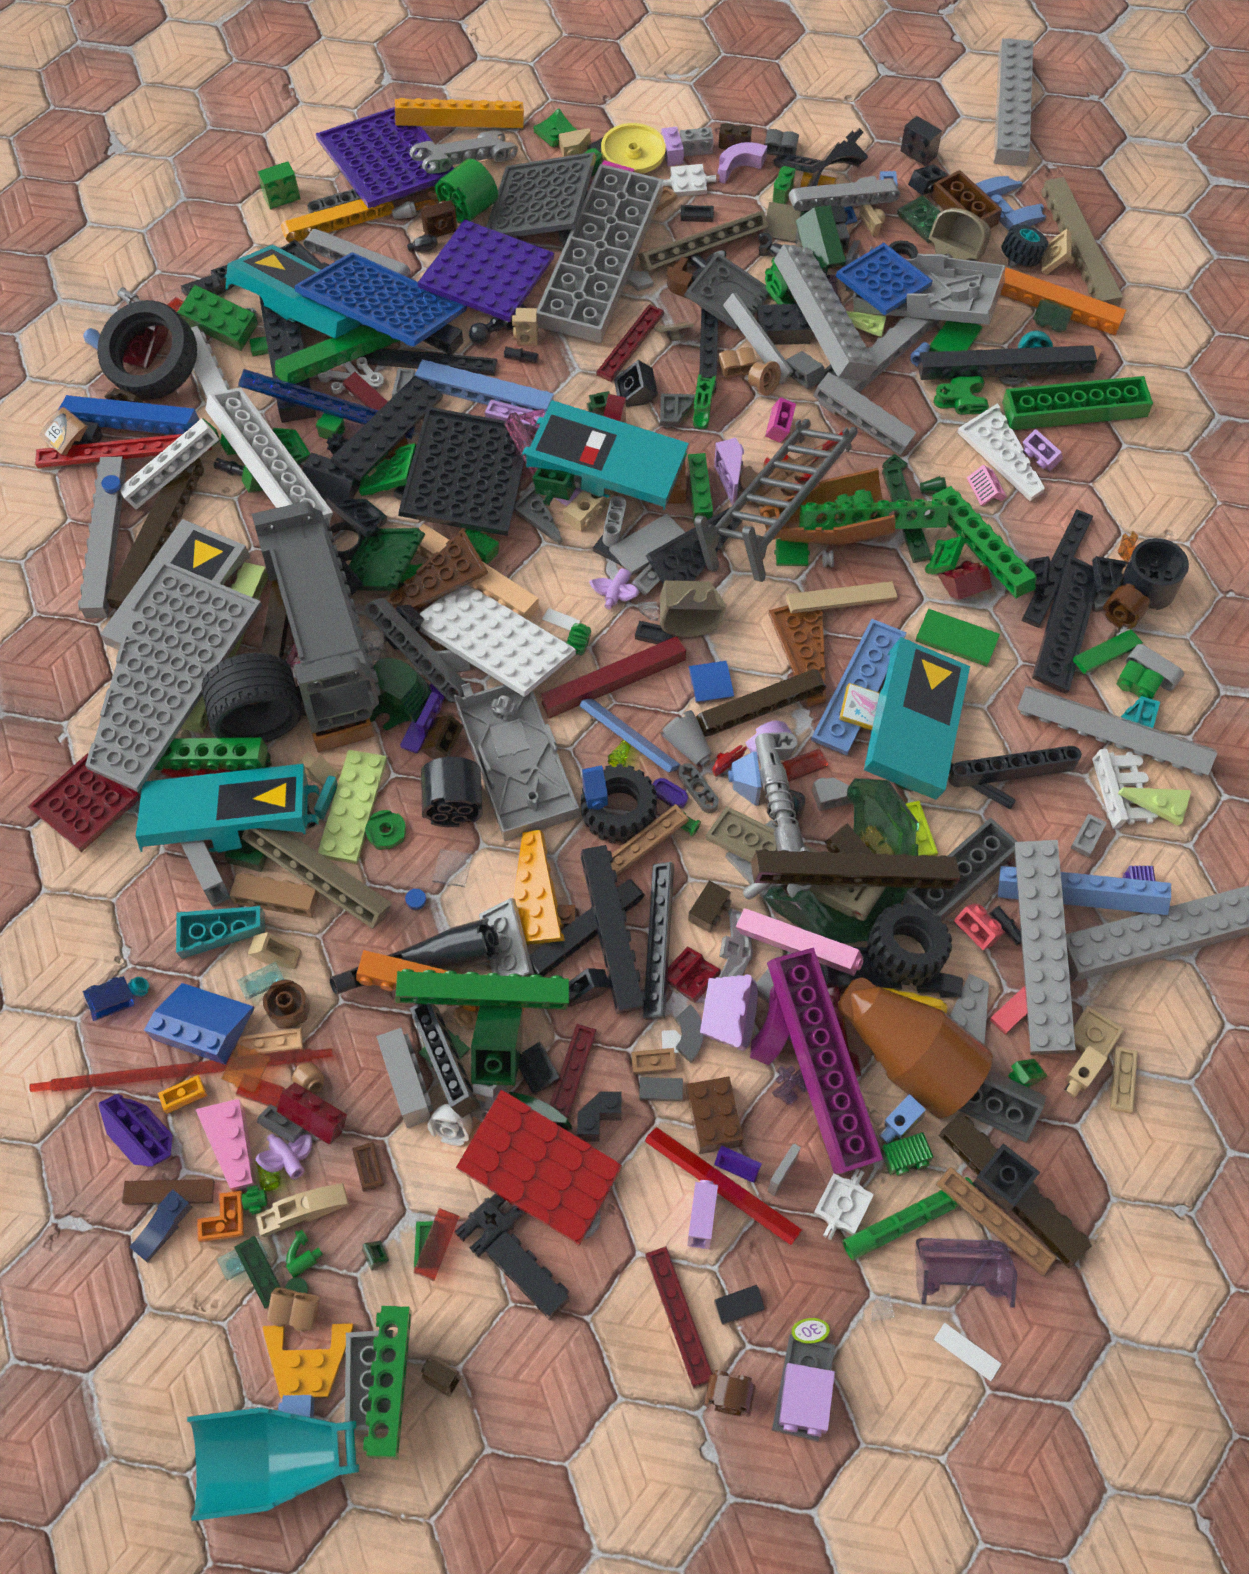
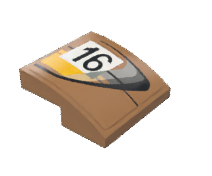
[39,407,88,455]

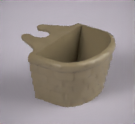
[928,208,991,260]
[660,580,727,638]

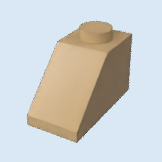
[559,128,591,157]
[248,932,301,969]

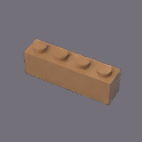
[230,873,319,918]

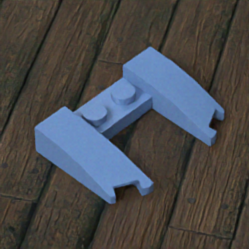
[976,176,1046,231]

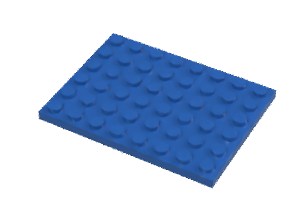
[295,252,467,347]

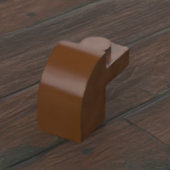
[667,257,693,298]

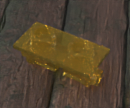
[860,825,895,855]

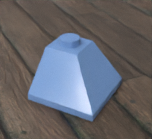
[728,752,761,806]

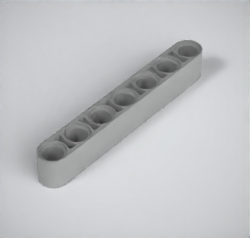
[789,179,900,211]
[303,229,411,277]

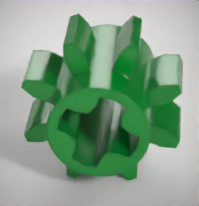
[242,1185,268,1215]

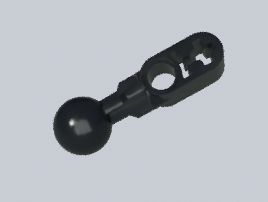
[469,304,527,345]

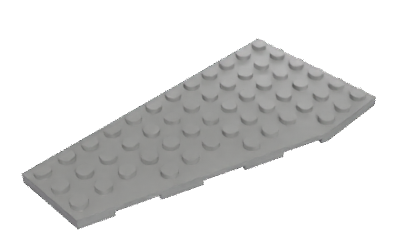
[85,560,262,792]

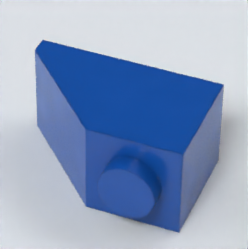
[582,765,608,809]

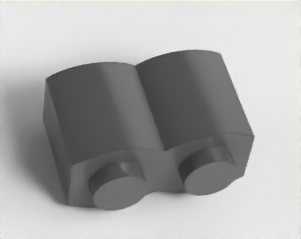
[765,129,799,155]

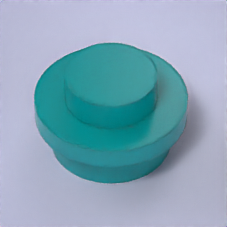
[128,977,149,997]

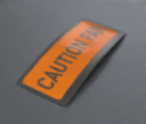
[414,199,440,212]

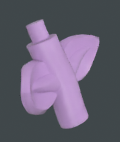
[589,568,639,609]
[256,1134,312,1180]

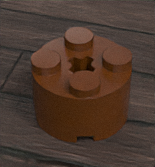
[1103,584,1150,629]
[263,979,310,1028]
[704,1370,756,1417]

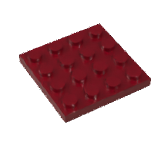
[27,753,141,853]

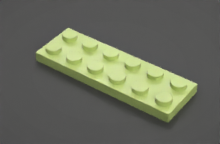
[318,750,387,864]

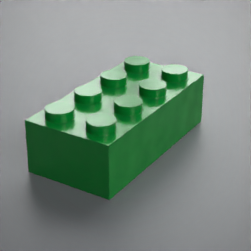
[177,285,258,351]

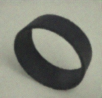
[328,522,363,561]

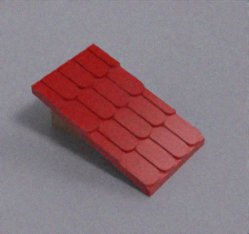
[456,1090,622,1246]

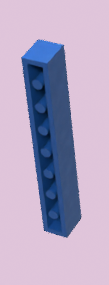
[58,395,199,435]

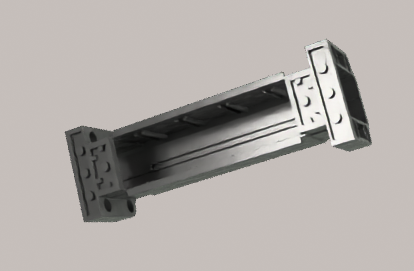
[252,502,381,733]

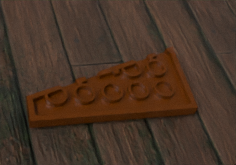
[385,528,488,610]

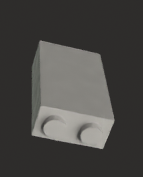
[181,840,231,907]

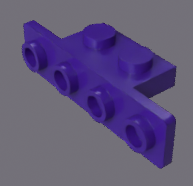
[400,683,445,753]

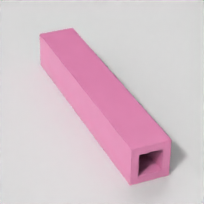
[736,908,863,976]

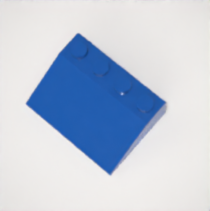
[144,983,255,1065]

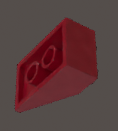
[123,326,169,369]

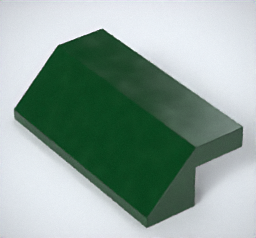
[795,205,846,276]

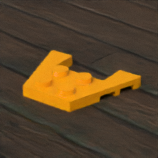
[263,1323,354,1399]

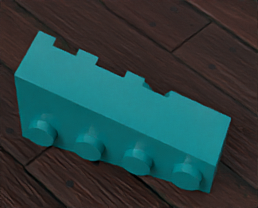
[176,906,265,959]

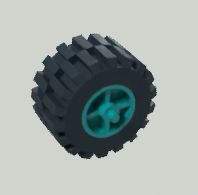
[1001,224,1049,267]

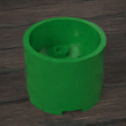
[435,158,498,224]

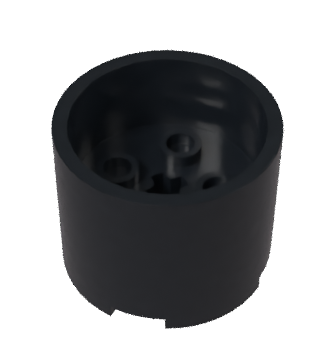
[1121,538,1189,610]
[421,757,483,827]

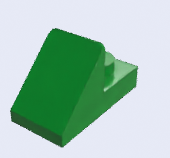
[1008,1059,1047,1088]

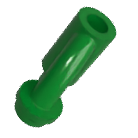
[285,1229,323,1278]

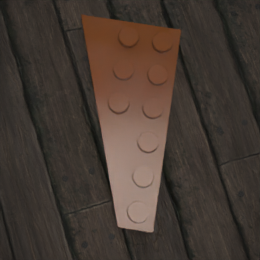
[769,605,826,707]

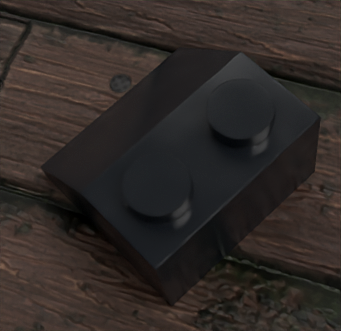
[614,360,658,407]

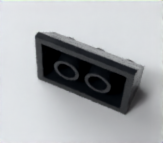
[302,452,361,502]

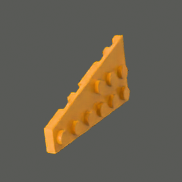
[513,830,565,945]

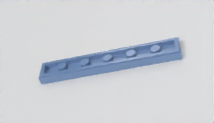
[580,698,681,772]

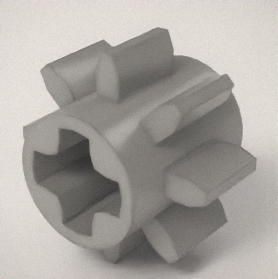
[491,696,516,720]

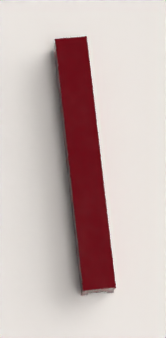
[541,636,686,719]

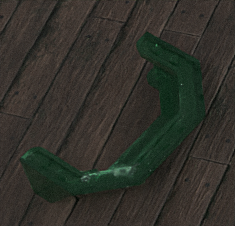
[763,778,919,943]

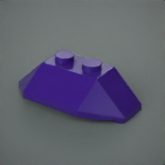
[98,1094,173,1167]

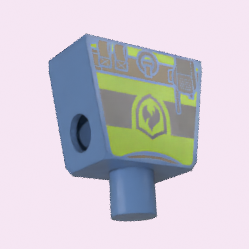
[879,1094,926,1144]

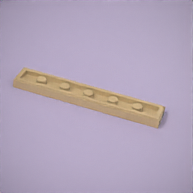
[786,582,898,613]

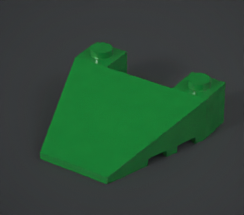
[220,428,310,493]

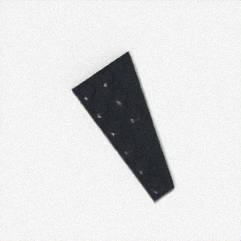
[646,508,742,585]

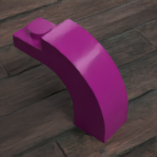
[750,986,789,1065]

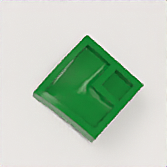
[533,108,577,148]

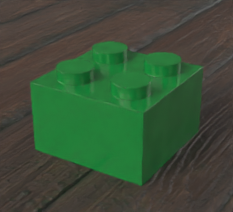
[257,161,301,209]

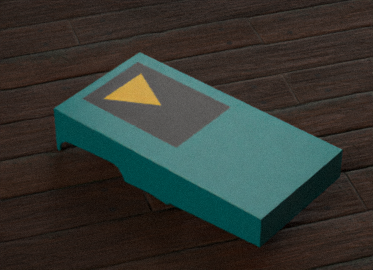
[224,244,363,338]
[864,637,970,800]
[135,764,320,852]

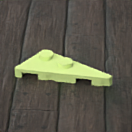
[846,311,886,337]
[1118,787,1191,826]

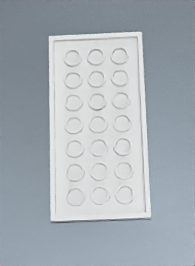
[419,584,576,697]

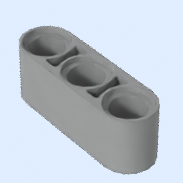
[603,496,626,547]
[1126,644,1184,691]

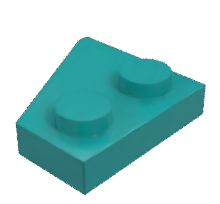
[1121,696,1160,728]

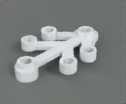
[318,357,384,396]

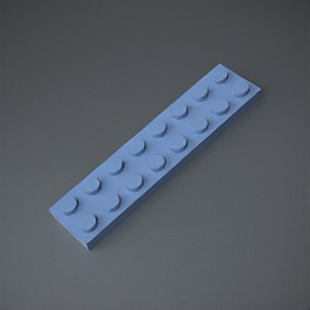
[811,619,907,755]

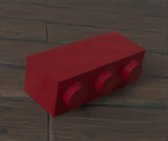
[276,1082,347,1145]

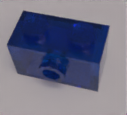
[82,976,134,1021]

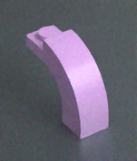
[718,142,767,184]

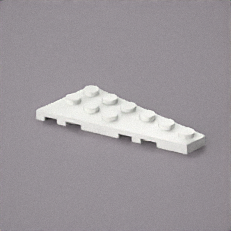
[957,403,1045,501]

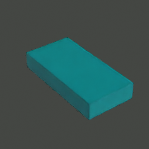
[314,775,338,820]

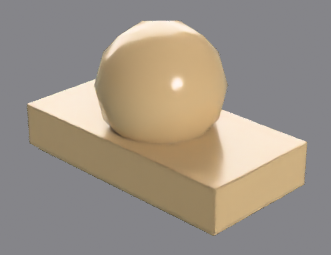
[859,204,885,237]

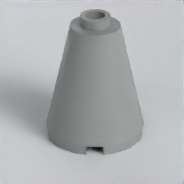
[660,710,712,766]

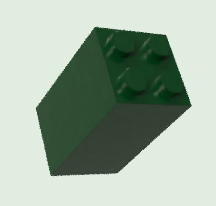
[471,1006,523,1086]

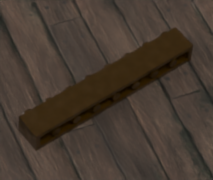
[939,1113,1092,1268]

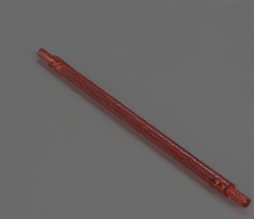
[29,1048,334,1092]

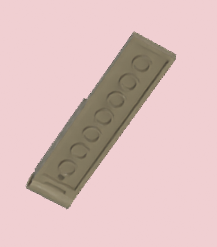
[706,806,885,921]

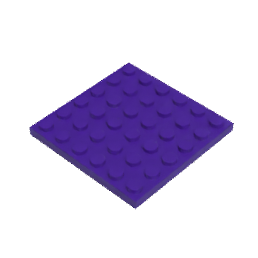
[418,219,554,322]

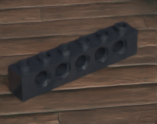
[410,1004,481,1118]

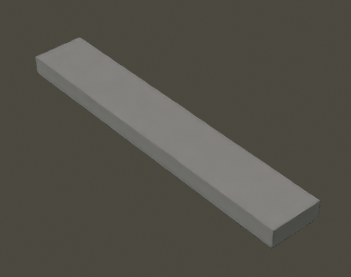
[723,293,794,384]

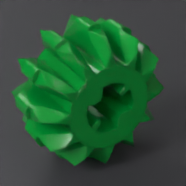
[567,623,591,656]

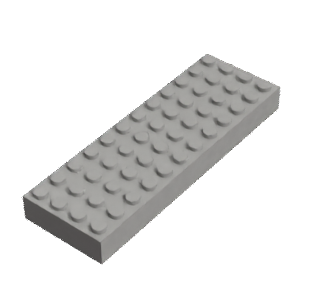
[537,164,663,343]

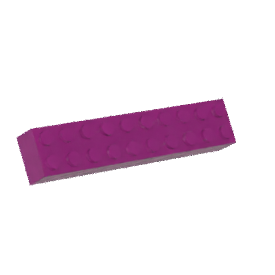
[767,947,883,1174]

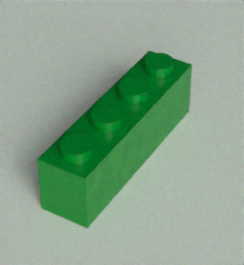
[687,453,713,526]

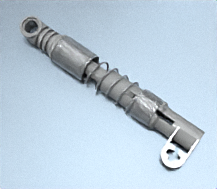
[755,732,811,899]

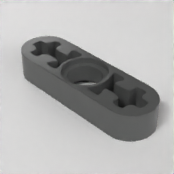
[679,763,719,813]

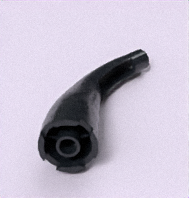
[330,918,499,995]

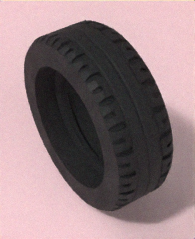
[97,300,197,400]

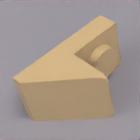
[297,752,339,787]

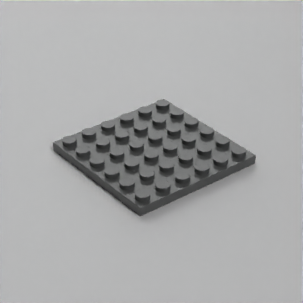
[486,152,596,237]

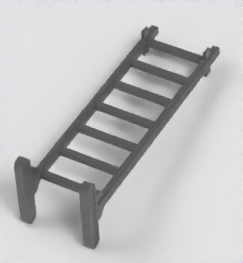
[695,419,858,582]

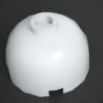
[428,1104,473,1146]

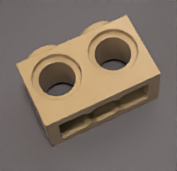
[512,308,538,346]

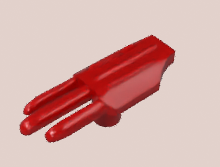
[712,745,747,777]

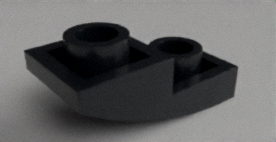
[916,973,963,998]

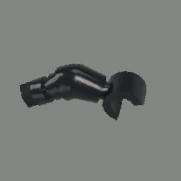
[758,233,783,257]

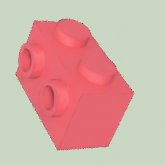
[953,903,1005,950]

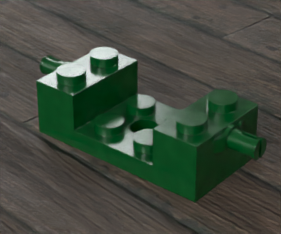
[532,468,576,506]

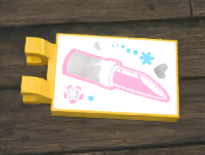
[839,683,880,730]

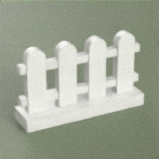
[1092,749,1158,829]

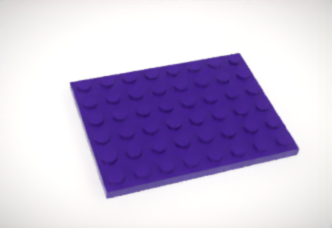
[315,107,454,208]

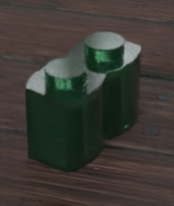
[1033,298,1074,332]

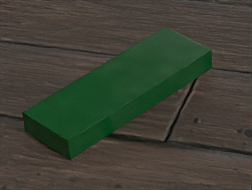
[234,1235,281,1309]

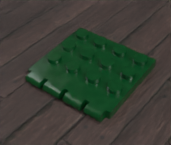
[349,528,425,591]

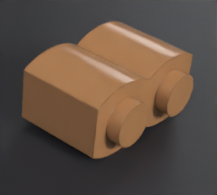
[718,347,757,378]
[266,1288,320,1332]

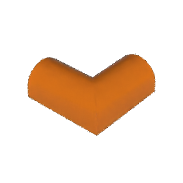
[197,1191,244,1243]

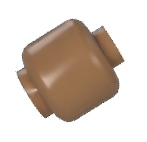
[292,1062,325,1094]

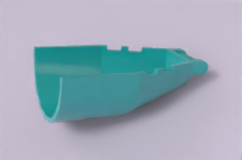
[187,1407,360,1521]

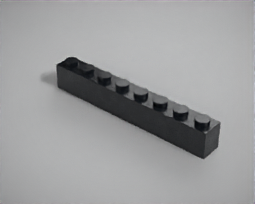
[580,845,646,1014]

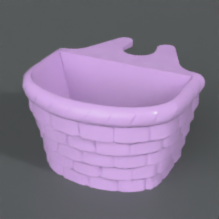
[700,974,758,1051]

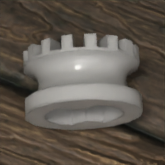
[822,550,834,568]

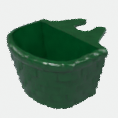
[369,658,432,731]

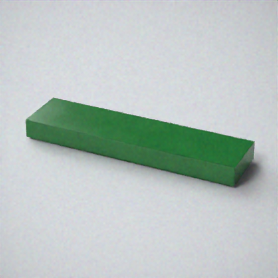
[1073,629,1143,674]

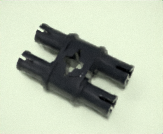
[454,1194,526,1258]

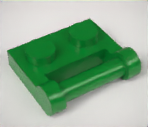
[925,536,966,575]

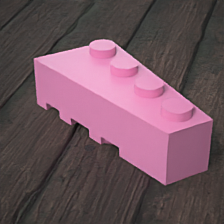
[195,1099,257,1193]

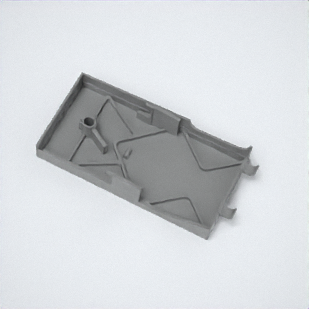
[454,683,580,841]

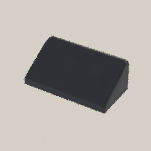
[714,1285,765,1325]

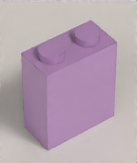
[687,1180,718,1249]
[778,1363,835,1437]

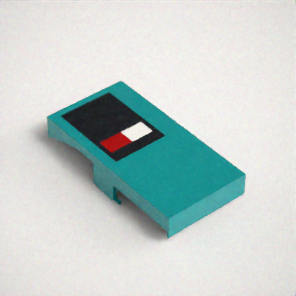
[521,400,689,510]

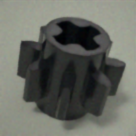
[326,433,349,455]

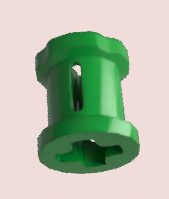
[680,812,701,837]

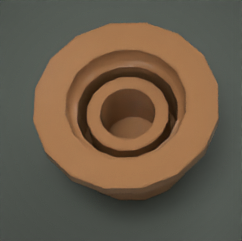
[748,361,781,396]

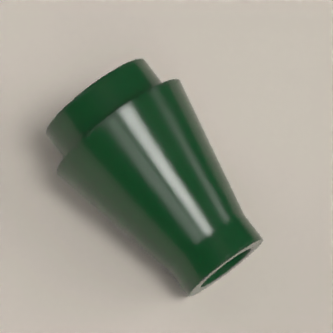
[919,476,947,494]

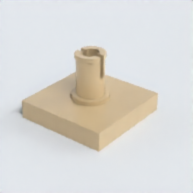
[1042,229,1075,275]

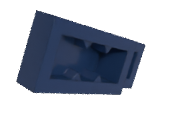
[129,1189,193,1263]

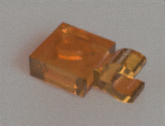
[1118,531,1138,564]

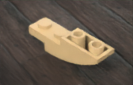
[256,1183,349,1237]

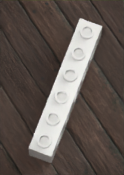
[120,419,219,510]

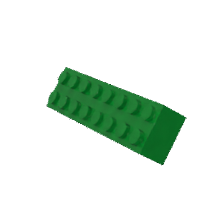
[1002,376,1153,430]

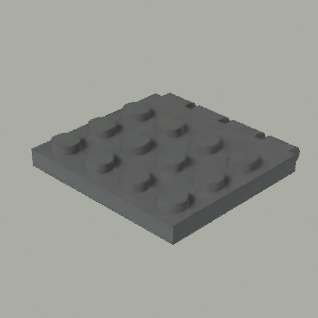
[684,252,770,330]

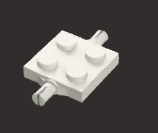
[663,164,716,197]
[814,1168,874,1240]

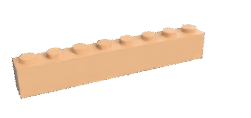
[416,523,539,620]

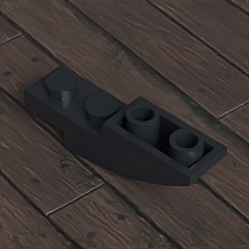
[181,265,235,297]

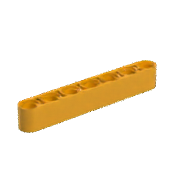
[281,199,394,243]

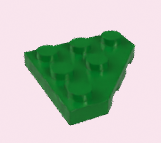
[359,443,417,496]

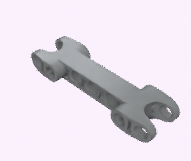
[410,131,518,173]

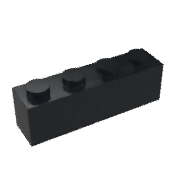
[486,1231,569,1321]

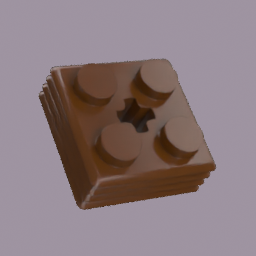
[421,200,458,237]

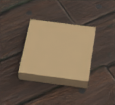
[1074,1006,1124,1057]

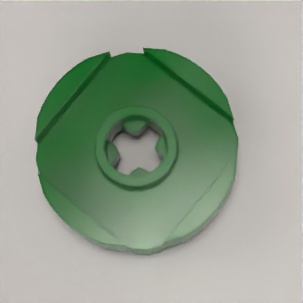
[365,810,406,850]

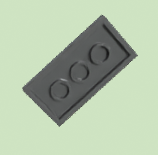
[772,1334,835,1442]

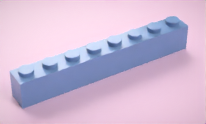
[415,360,554,413]
[998,866,1171,915]

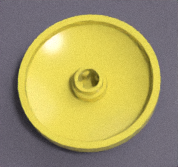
[601,123,666,174]

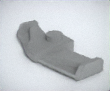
[719,908,753,978]

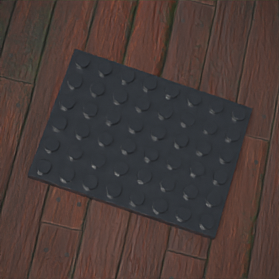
[398,406,532,536]

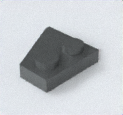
[660,394,695,426]

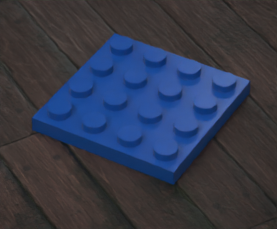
[836,243,933,315]

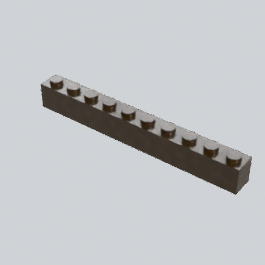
[106,458,204,610]
[751,849,960,889]

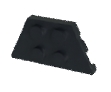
[326,497,387,538]

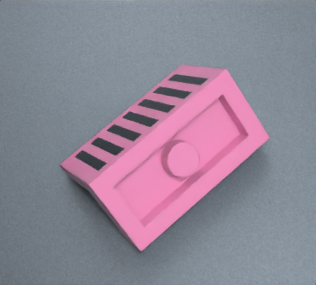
[967,465,1007,506]

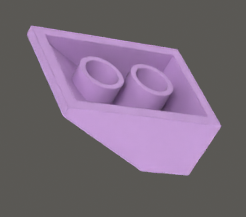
[714,438,744,505]

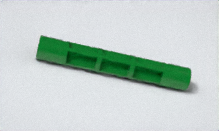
[842,1177,976,1261]

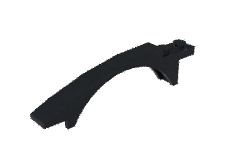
[800,128,868,217]

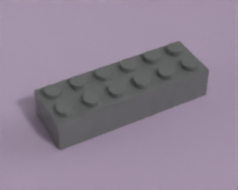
[903,818,1018,921]

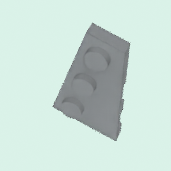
[950,974,989,1045]

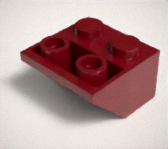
[938,560,992,600]

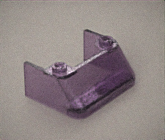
[915,1238,1018,1308]

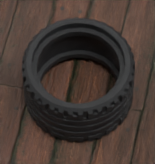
[201,653,302,743]

